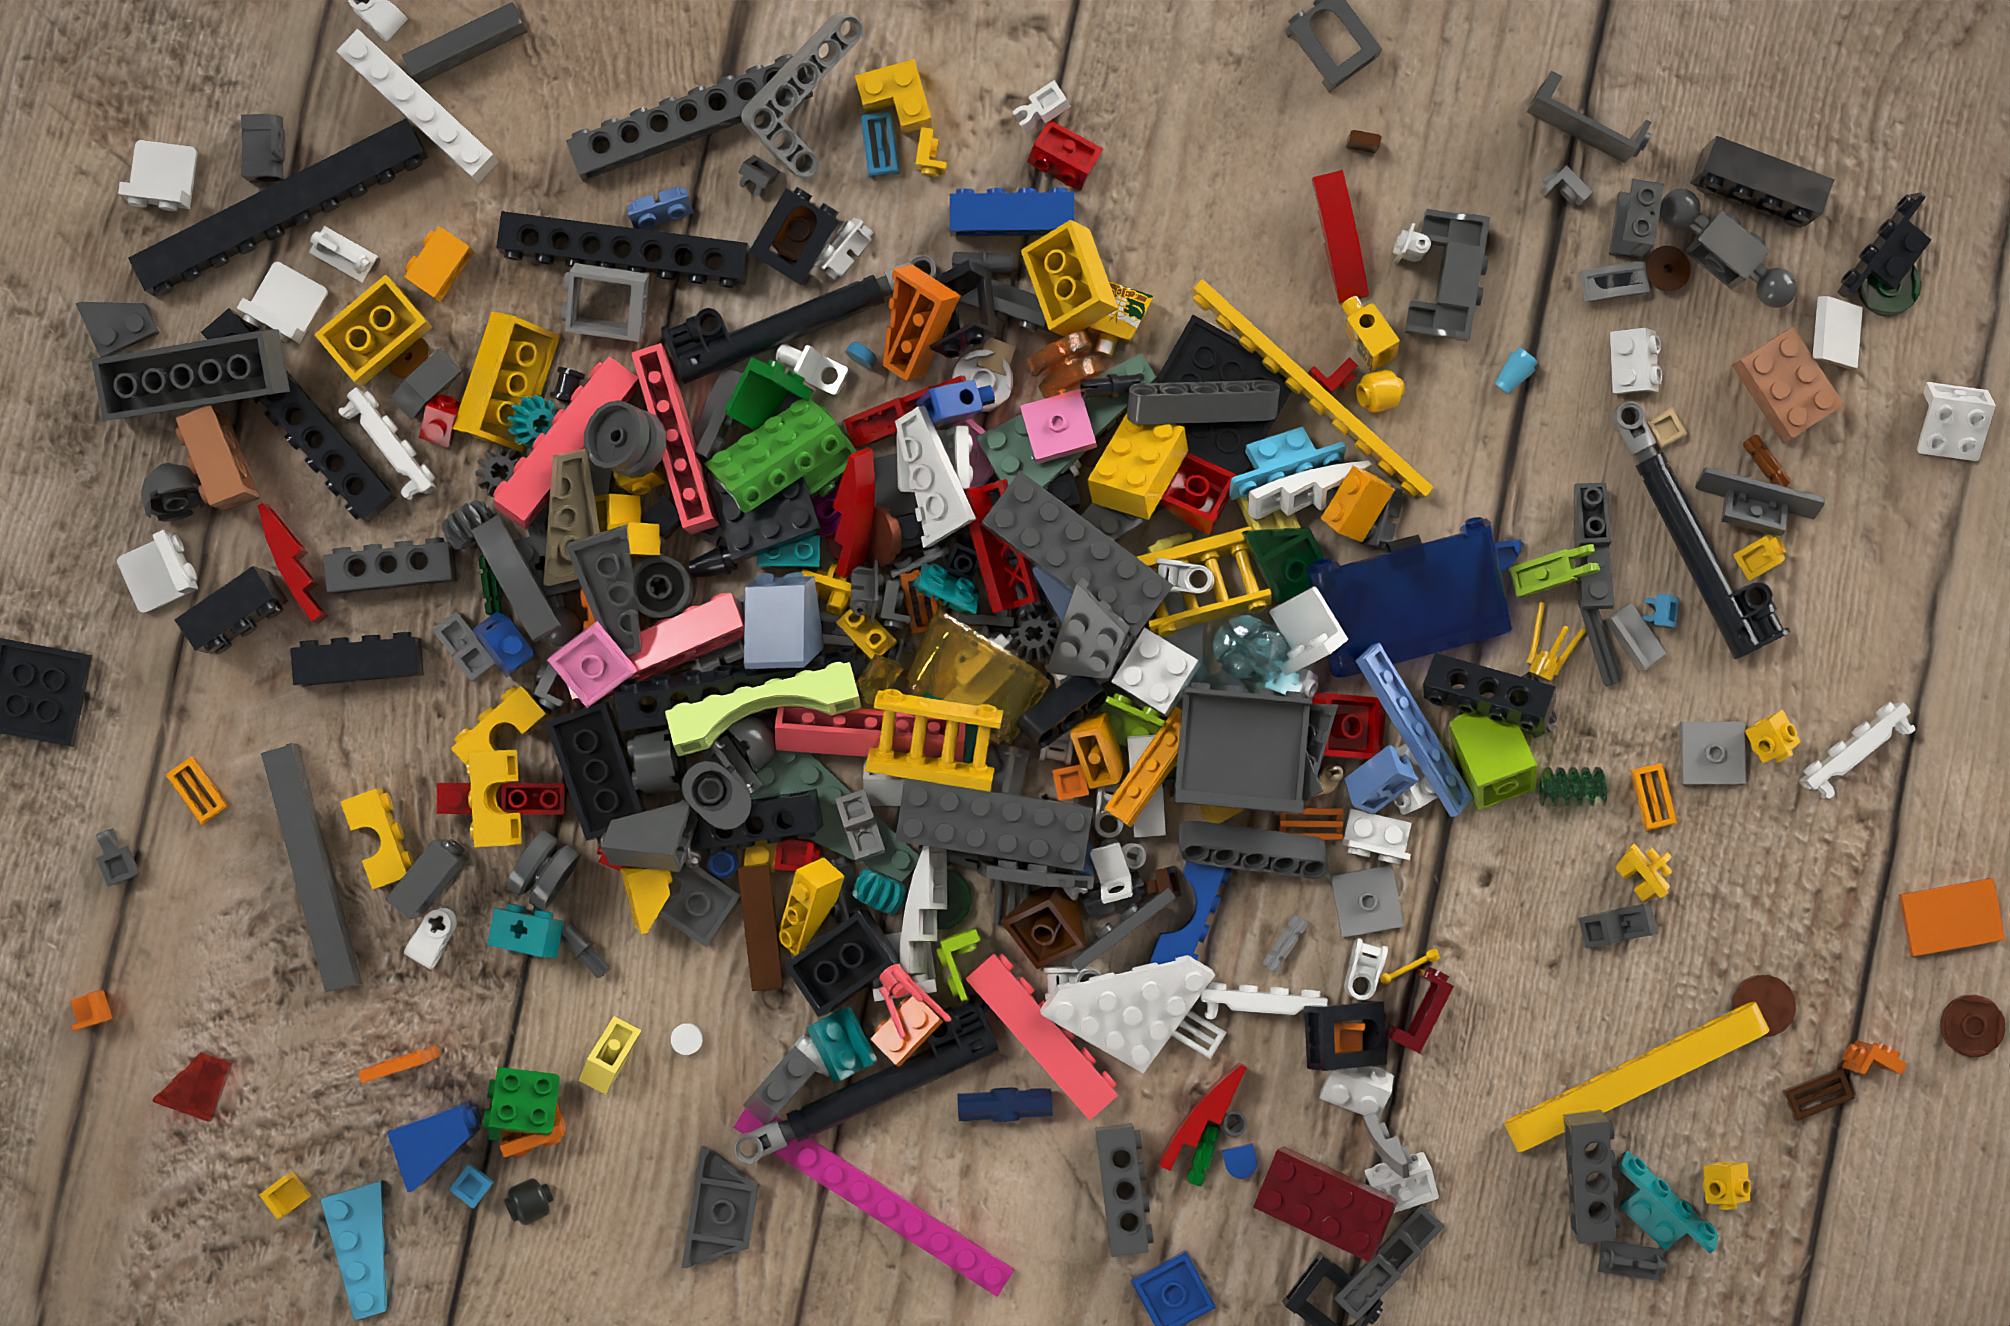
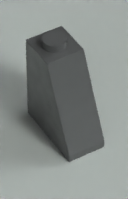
[601,801,698,872]

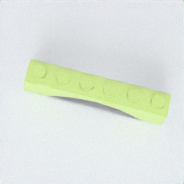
[665,662,862,756]

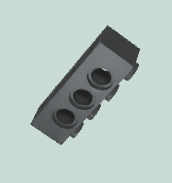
[323,537,457,594]
[1563,1110,1620,1244]
[1095,1123,1154,1257]

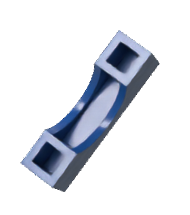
[1148,862,1232,965]

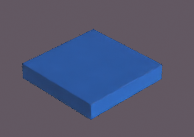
[1131,1250,1216,1326]

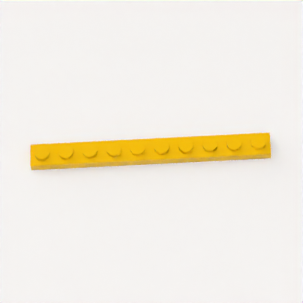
[1189,279,1434,498]

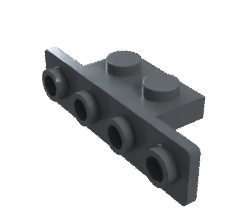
[959,279,1075,340]
[692,367,742,476]
[1695,467,1825,537]

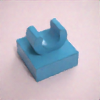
[1643,594,1679,629]
[448,1163,494,1209]

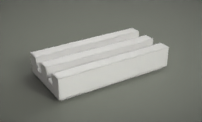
[1171,1010,1227,1059]

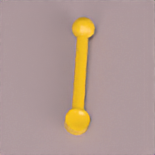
[1379,949,1440,985]

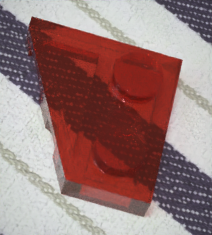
[152,1051,233,1122]

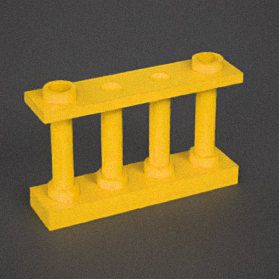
[1136,526,1272,637]
[865,689,1003,792]

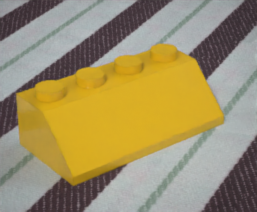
[453,311,561,452]

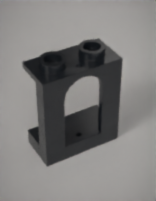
[748,187,843,286]
[929,259,997,359]
[1304,1000,1388,1071]
[1282,1252,1383,1326]

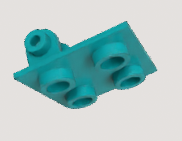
[913,562,979,614]

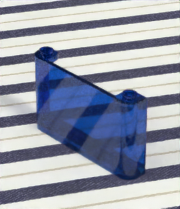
[1306,517,1513,678]

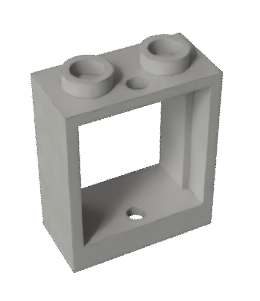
[561,263,649,342]

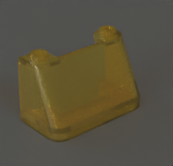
[906,609,1051,745]

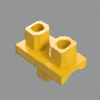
[801,563,852,617]
[836,609,897,664]
[1615,842,1672,902]

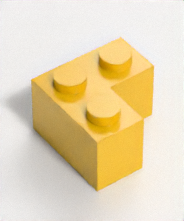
[855,59,932,134]
[594,494,661,559]

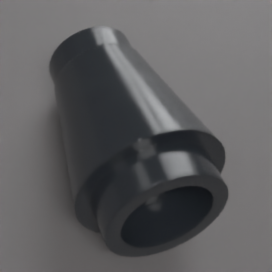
[689,545,738,578]

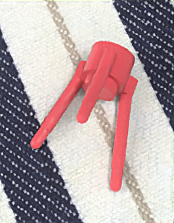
[879,964,951,1039]

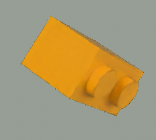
[404,226,475,302]
[1321,466,1395,542]
[1070,711,1126,789]

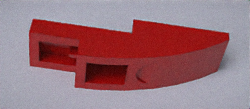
[436,783,564,815]

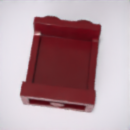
[1385,966,1454,1054]

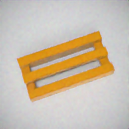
[165,756,229,825]
[1630,763,1677,831]

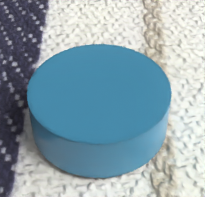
[845,342,877,369]

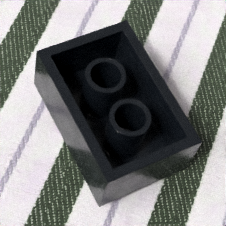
[174,566,289,655]
[783,910,900,1017]

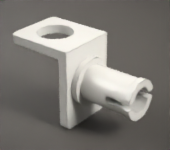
[776,343,849,396]
[1090,838,1133,904]

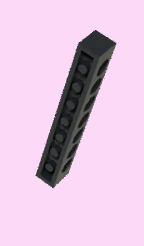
[496,211,750,288]
[201,308,397,522]
[614,646,870,731]

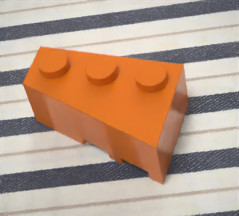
[883,264,961,381]

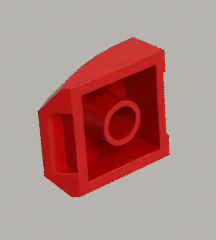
[1159,452,1238,535]
[1312,693,1386,759]

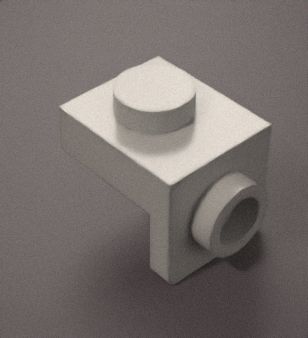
[533,663,568,711]

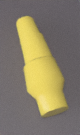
[1147,531,1193,553]

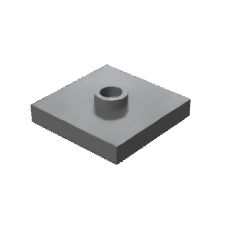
[1680,722,1746,784]
[1330,865,1404,937]

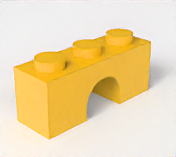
[451,686,551,766]
[466,750,522,847]
[340,788,414,890]

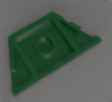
[1242,527,1336,606]

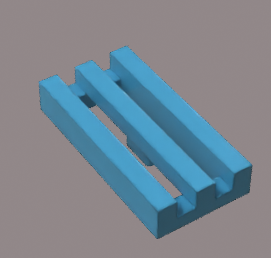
[861,111,900,178]

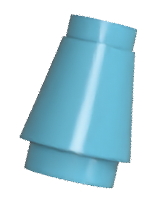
[1494,347,1538,394]

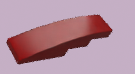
[1312,170,1369,303]
[844,375,967,449]
[833,447,875,578]
[257,502,328,624]
[1158,1062,1247,1171]

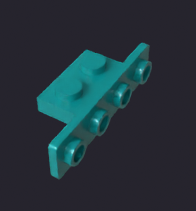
[1618,1150,1719,1253]

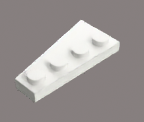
[895,406,976,548]

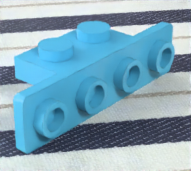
[1229,426,1346,500]

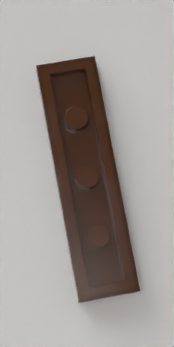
[737,863,784,991]

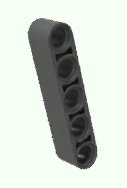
[1127,380,1280,424]
[1178,821,1329,879]

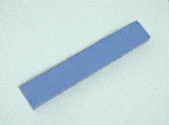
[1356,643,1474,817]

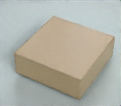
[977,338,1016,376]
[1646,407,1687,450]

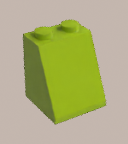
[1449,713,1537,811]

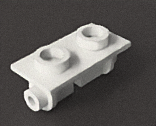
[815,218,873,280]
[1392,223,1431,264]
[309,226,378,283]

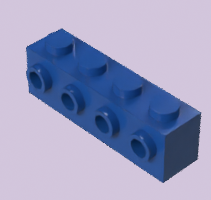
[949,187,1074,237]

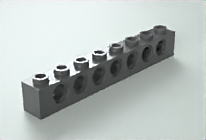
[566,54,813,181]

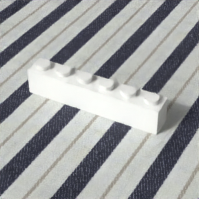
[336,29,499,184]

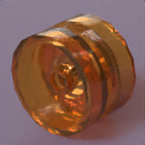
[1025,331,1105,399]

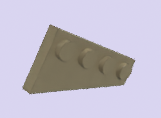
[544,449,600,586]

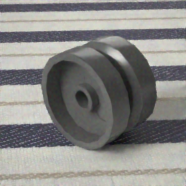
[584,400,666,478]
[505,830,581,911]

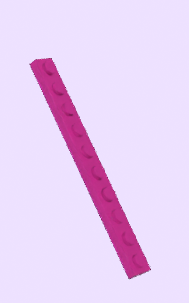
[733,1108,1014,1297]

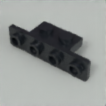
[1837,192,1932,296]

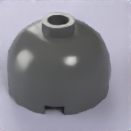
[141,463,205,522]
[720,713,776,773]

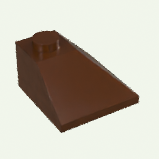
[1001,886,1087,969]

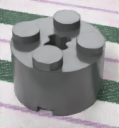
[633,555,694,620]
[627,729,687,796]

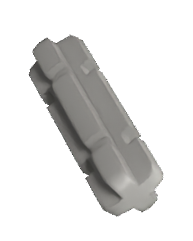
[1263,915,1308,972]

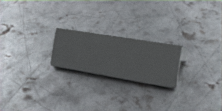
[402,2,528,85]

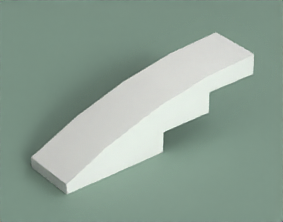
[1248,461,1372,521]
[899,846,947,974]

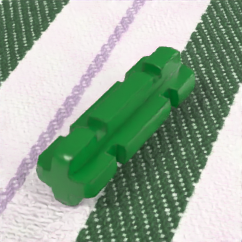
[1187,1124,1220,1186]

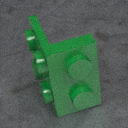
[725,357,814,430]
[482,1067,560,1140]

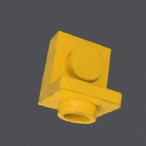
[915,127,947,178]
[1733,533,1786,581]

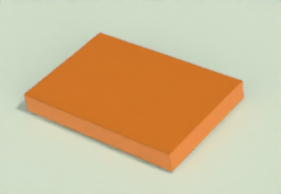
[1898,878,2005,956]
[358,1045,441,1084]

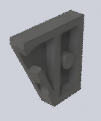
[76,302,160,357]

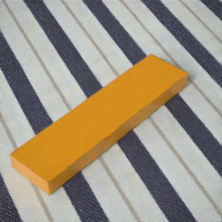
[1104,707,1182,828]

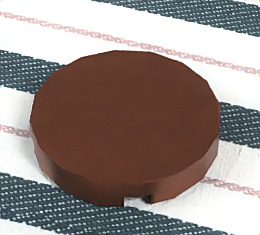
[866,504,902,567]
[1731,974,1796,1037]
[1940,994,2006,1057]

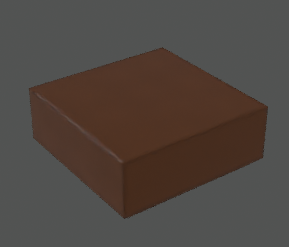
[1346,130,1382,153]

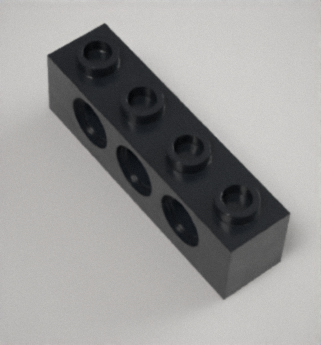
[1423,653,1556,733]
[693,789,824,853]

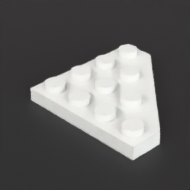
[1040,955,1215,1074]

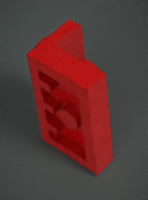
[1027,120,1103,191]

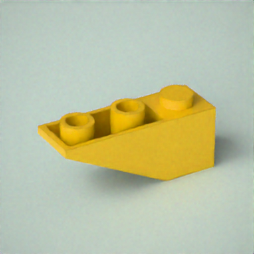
[778,857,844,956]

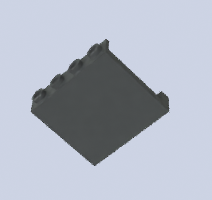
[1173,682,1312,814]

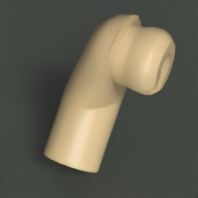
[1313,764,1343,797]

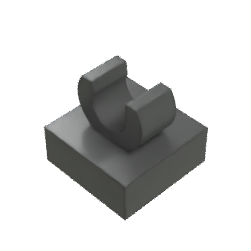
[738,155,780,196]

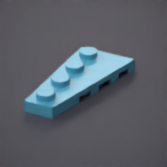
[321,1180,387,1320]

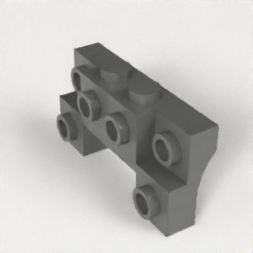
[1404,209,1490,342]

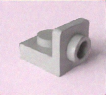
[1540,166,1593,206]

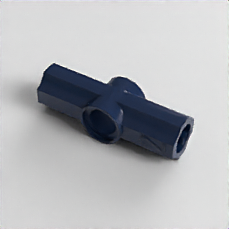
[957,1087,1053,1122]

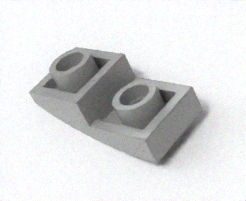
[1363,1113,1413,1179]

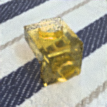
[856,654,903,707]

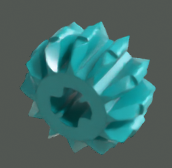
[506,395,558,449]
[852,869,907,914]

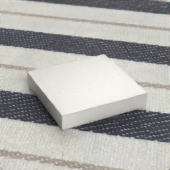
[1813,296,1863,369]

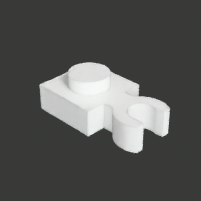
[1013,80,1071,132]

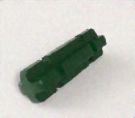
[478,555,503,616]

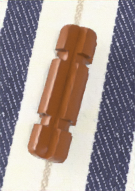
[1743,434,1791,487]

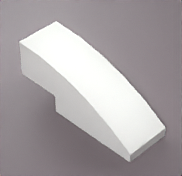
[1127,734,1166,837]

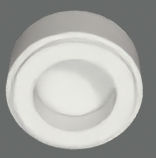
[671,1023,703,1055]

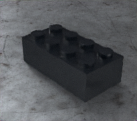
[1690,136,1835,227]
[545,701,647,841]

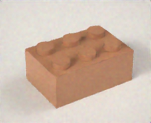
[1732,327,1844,443]
[175,404,260,511]

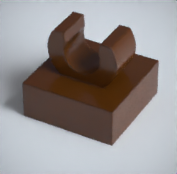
[1144,865,1182,898]

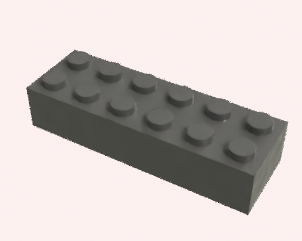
[91,329,290,421]
[981,471,1174,639]
[895,778,1093,871]

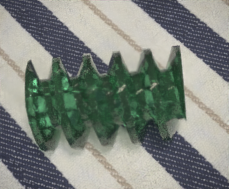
[1539,767,1607,806]

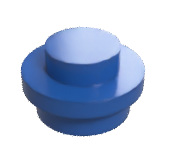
[707,848,739,879]

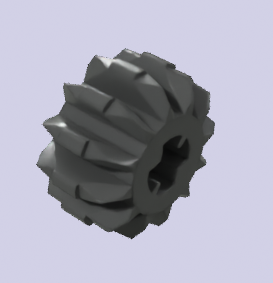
[475,446,522,497]
[442,500,494,550]
[1010,612,1060,666]

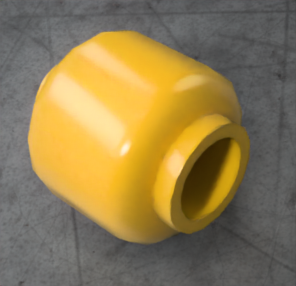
[1356,370,1405,413]

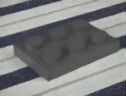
[658,863,741,947]

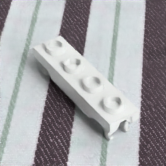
[338,387,437,500]
[1799,702,1915,799]
[1200,982,1328,1019]

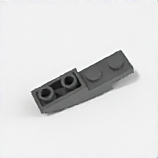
[1574,483,1615,610]

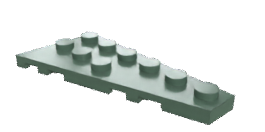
[976,353,1157,490]
[750,750,920,882]

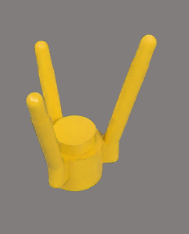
[1526,602,1586,681]

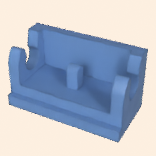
[1344,745,1419,814]

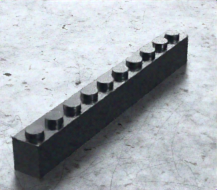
[128,118,429,296]

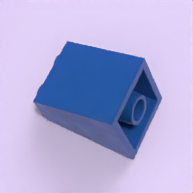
[387,1101,482,1192]

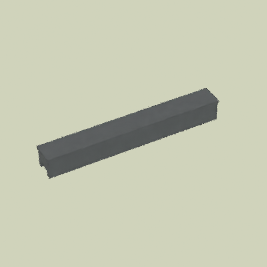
[261,743,363,992]

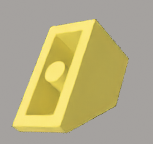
[578,1016,641,1095]

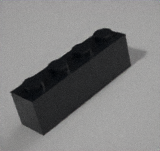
[290,632,424,686]

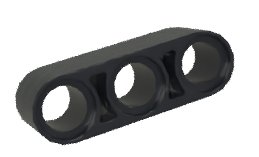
[1017,676,1108,749]

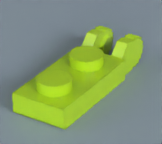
[1509,544,1600,598]

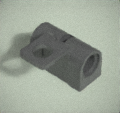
[241,114,285,182]

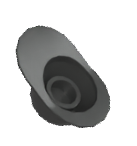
[682,761,751,830]

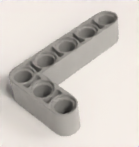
[741,12,863,178]

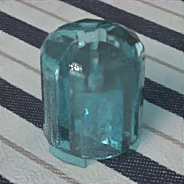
[1213,615,1289,683]

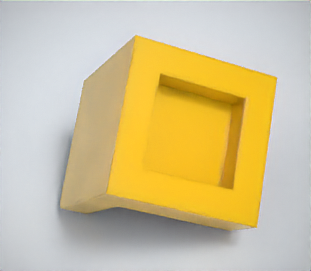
[259,1171,311,1220]

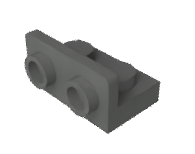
[876,580,912,631]

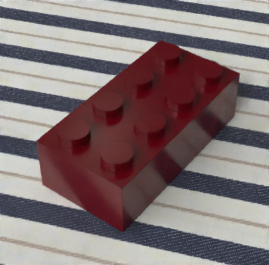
[1253,1146,1399,1262]

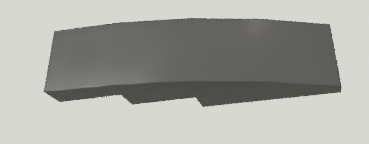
[471,515,562,643]
[1334,1204,1444,1321]

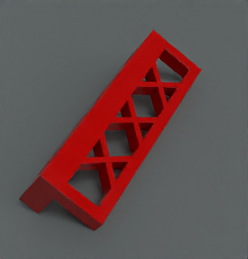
[963,479,1040,613]

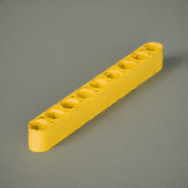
[1503,1002,1770,1152]

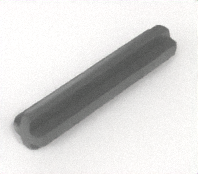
[1578,600,1621,686]

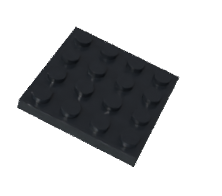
[1156,314,1292,475]

